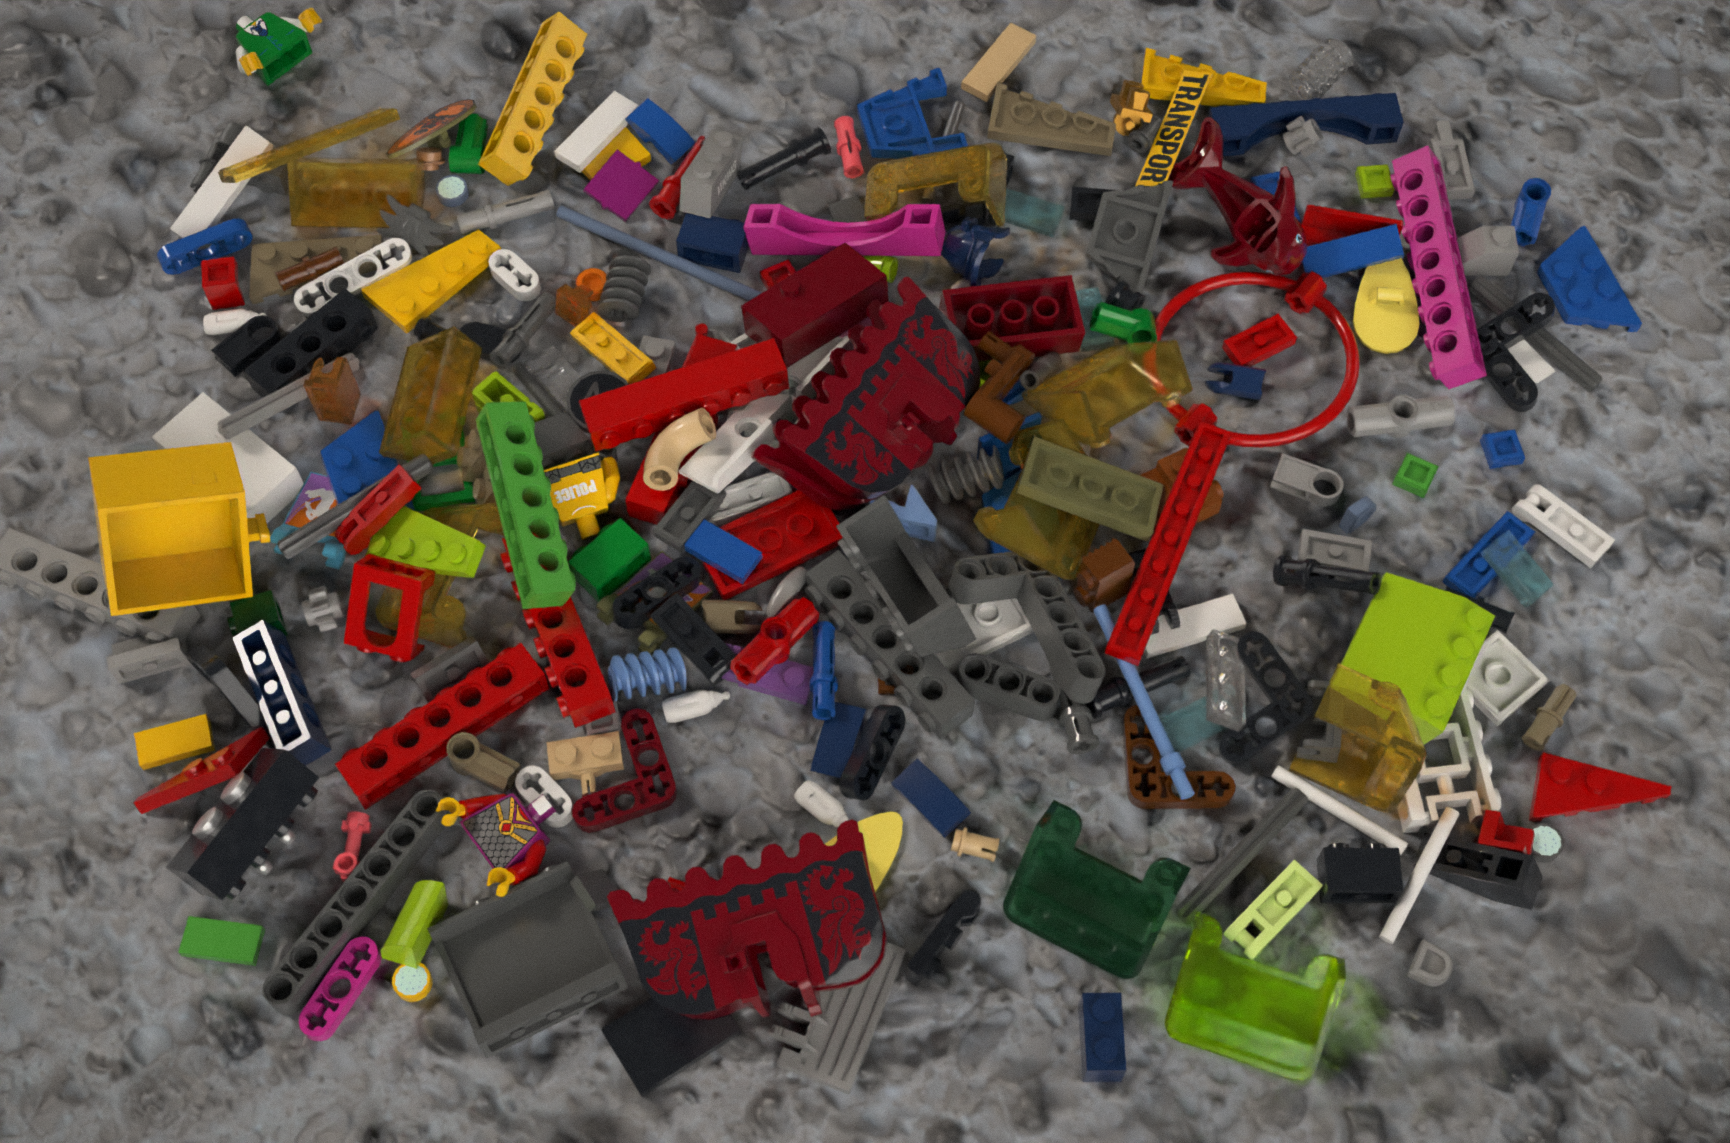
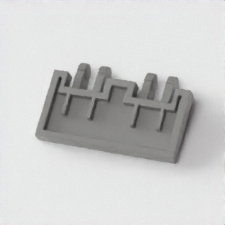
[767,942,906,1095]

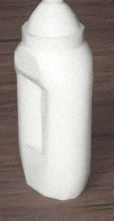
[203,308,267,336]
[662,689,730,723]
[794,780,849,828]

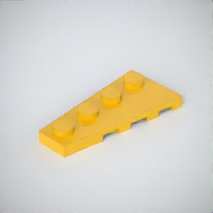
[361,229,501,334]

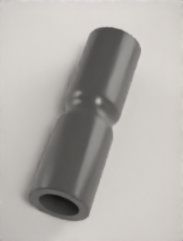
[1020,351,1062,390]

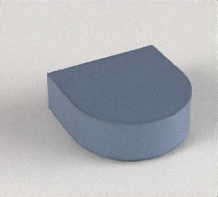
[1339,496,1377,534]

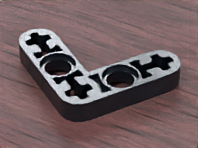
[1477,293,1555,412]
[1219,631,1313,765]
[184,643,273,745]

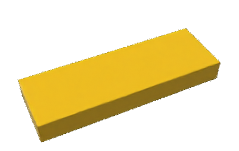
[570,312,657,384]

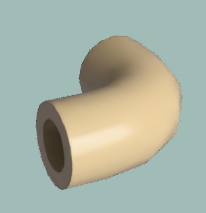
[643,408,716,491]

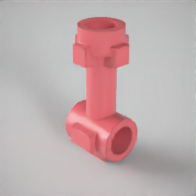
[333,811,372,883]

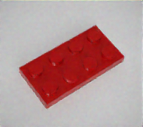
[700,490,843,600]

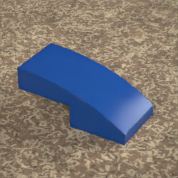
[625,98,696,165]

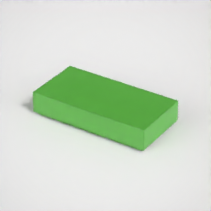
[178,916,266,966]

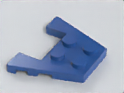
[857,68,971,162]

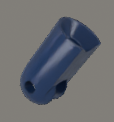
[1205,362,1266,400]

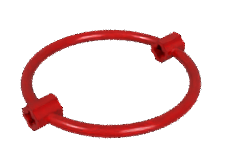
[1145,271,1360,448]

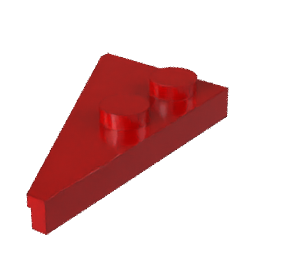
[133,727,270,814]
[1529,752,1672,822]

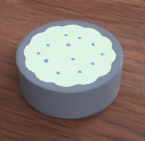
[435,175,469,207]

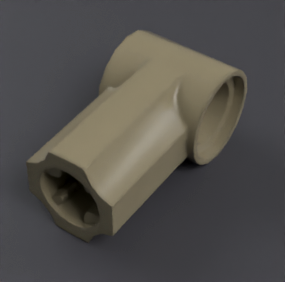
[447,732,521,794]

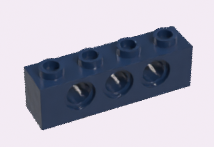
[233,620,332,766]

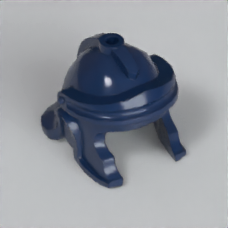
[941,217,1010,287]

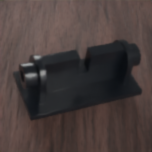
[940,196,996,232]

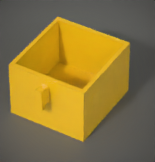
[88,442,270,616]

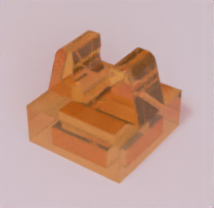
[555,283,593,327]

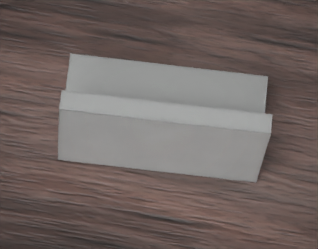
[106,636,190,684]

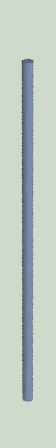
[556,205,762,301]

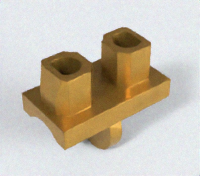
[1110,80,1153,136]

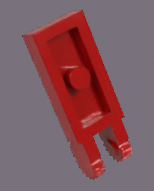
[334,464,422,555]

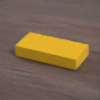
[134,714,215,770]

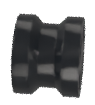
[1105,281,1145,311]

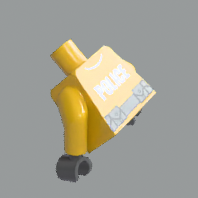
[544,447,620,540]

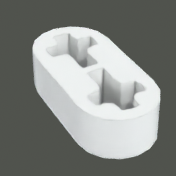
[488,249,541,301]
[515,766,573,828]

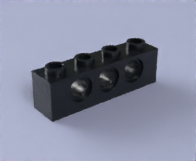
[244,288,378,398]

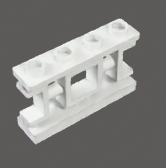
[1375,684,1501,833]

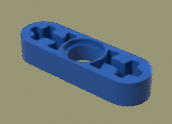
[157,218,253,275]

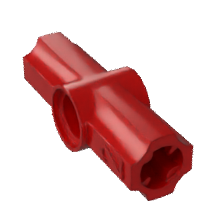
[730,597,819,685]

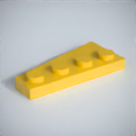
[1141,47,1267,107]

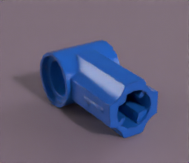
[1510,178,1551,246]

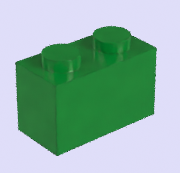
[568,518,651,602]

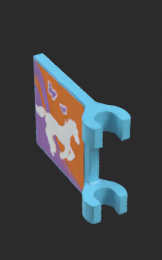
[270,472,346,570]

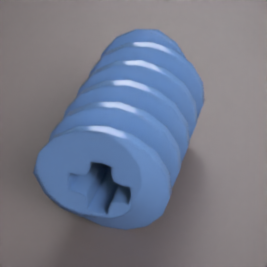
[607,647,687,702]

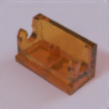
[303,357,361,425]

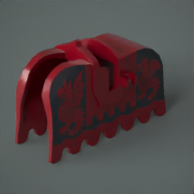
[751,276,980,511]
[607,819,887,1020]

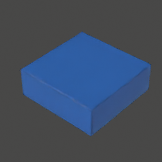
[1480,429,1525,469]

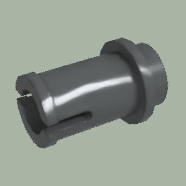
[1128,114,1162,153]

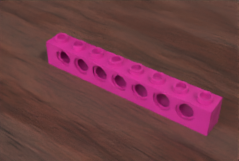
[1391,146,1487,389]

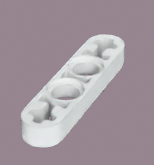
[294,238,412,317]

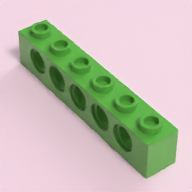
[476,402,576,609]

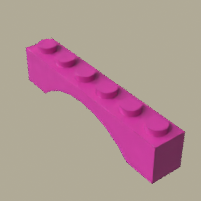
[743,204,946,256]

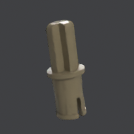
[1522,684,1576,751]

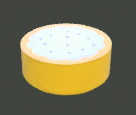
[392,962,433,1002]

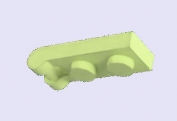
[1223,860,1323,961]

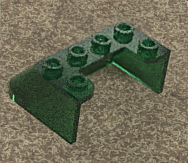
[1003,800,1191,979]

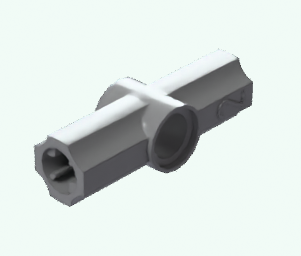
[1347,395,1455,438]

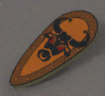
[386,99,477,159]

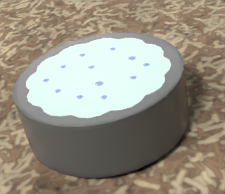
[1530,823,1564,863]

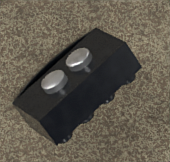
[166,748,319,900]

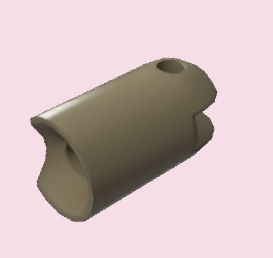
[702,600,763,634]

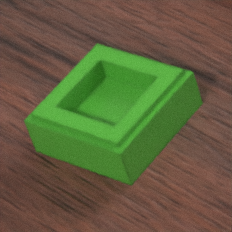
[1392,453,1439,498]

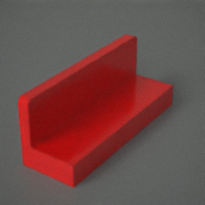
[1301,205,1404,247]

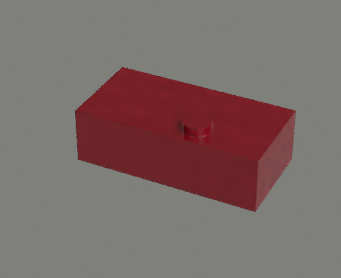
[741,243,889,368]
[939,275,1085,362]

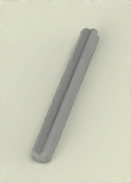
[217,352,360,439]

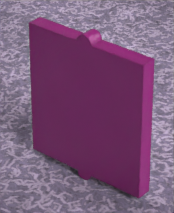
[583,149,659,222]

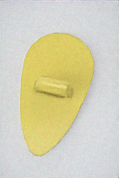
[1352,258,1420,354]
[825,811,903,892]

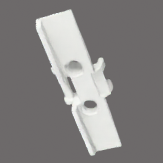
[679,335,854,494]

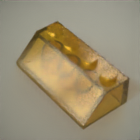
[287,157,425,228]
[379,326,482,464]

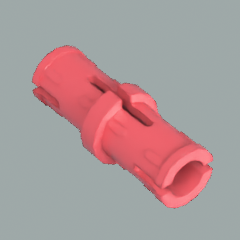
[834,116,864,178]

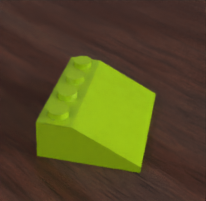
[1329,572,1495,745]

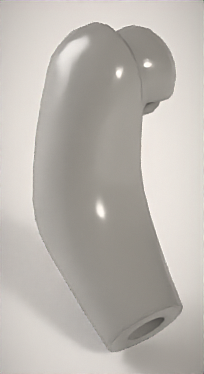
[764,567,808,620]

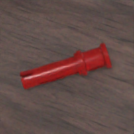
[649,136,707,220]

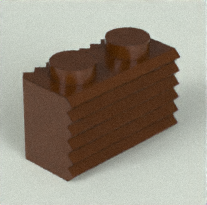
[1073,538,1135,613]

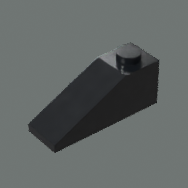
[1413,833,1543,910]

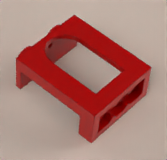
[344,554,436,662]

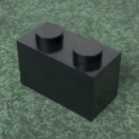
[1316,843,1404,903]

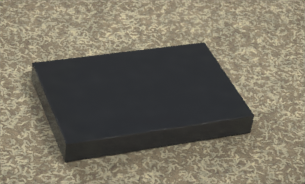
[601,997,741,1097]

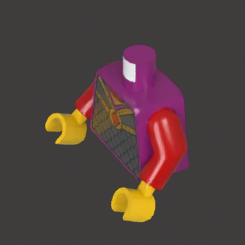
[436,793,556,897]

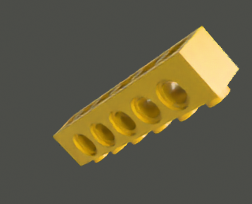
[478,12,587,186]

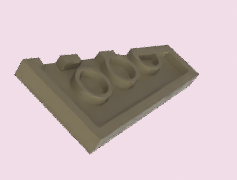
[987,82,1116,156]
[249,235,384,304]

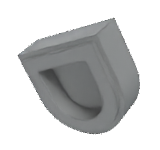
[1406,940,1453,987]

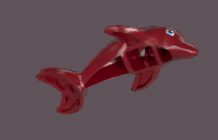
[1167,117,1308,276]

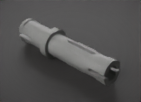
[456,189,554,235]

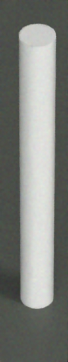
[1271,765,1408,856]
[1379,807,1459,944]

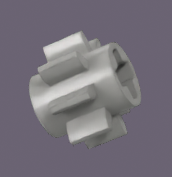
[1283,116,1323,158]
[301,586,344,632]

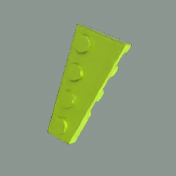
[365,506,486,578]

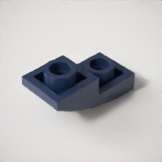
[810,702,868,778]
[891,758,971,838]

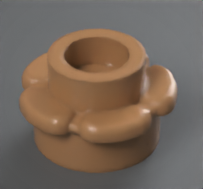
[413,147,445,171]

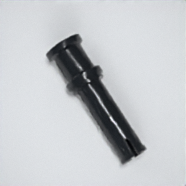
[737,127,831,190]
[1273,555,1381,595]
[1084,655,1190,719]

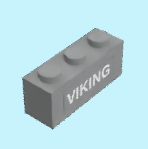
[679,130,743,218]

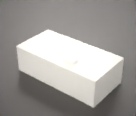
[152,392,304,523]

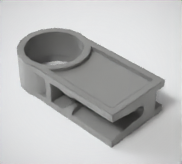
[1270,453,1344,507]

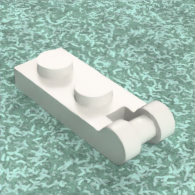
[1512,484,1615,568]

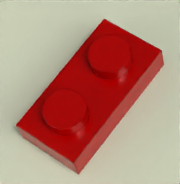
[1222,313,1297,367]

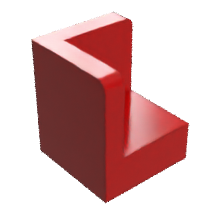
[201,256,245,310]
[1478,810,1535,855]

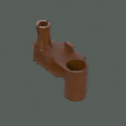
[963,331,1035,444]

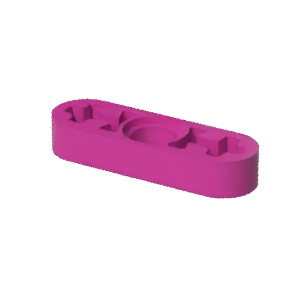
[298,936,382,1041]

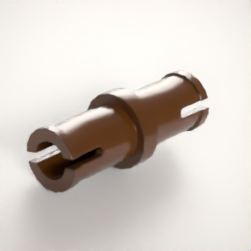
[275,246,344,292]

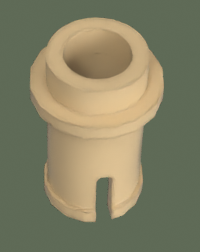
[951,827,1000,862]

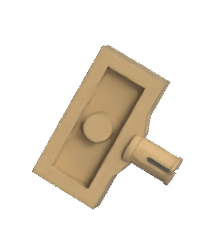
[546,731,624,797]

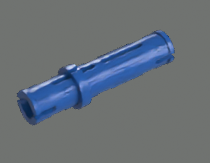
[809,621,838,720]

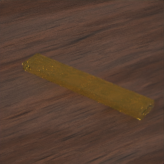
[218,108,400,183]

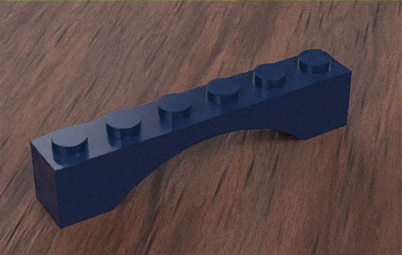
[1209,93,1404,156]

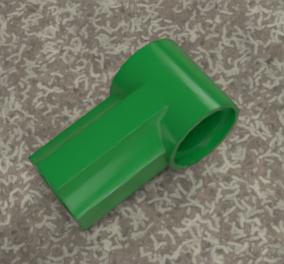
[449,113,488,175]
[1089,302,1157,352]

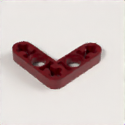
[572,708,677,833]

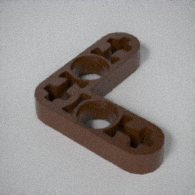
[1122,705,1236,809]

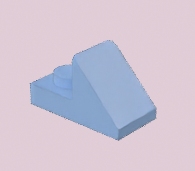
[870,485,937,542]

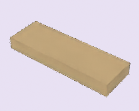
[961,23,1037,102]

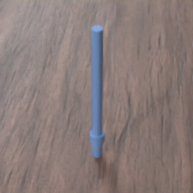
[1093,604,1195,800]

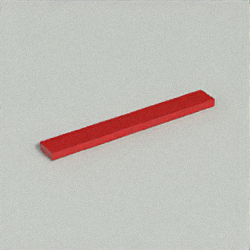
[1105,421,1232,666]

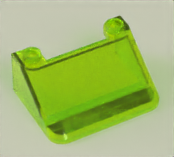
[1165,911,1346,1080]

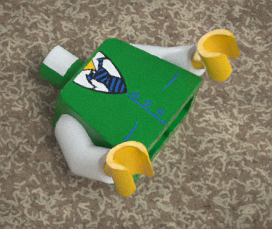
[235,8,322,86]

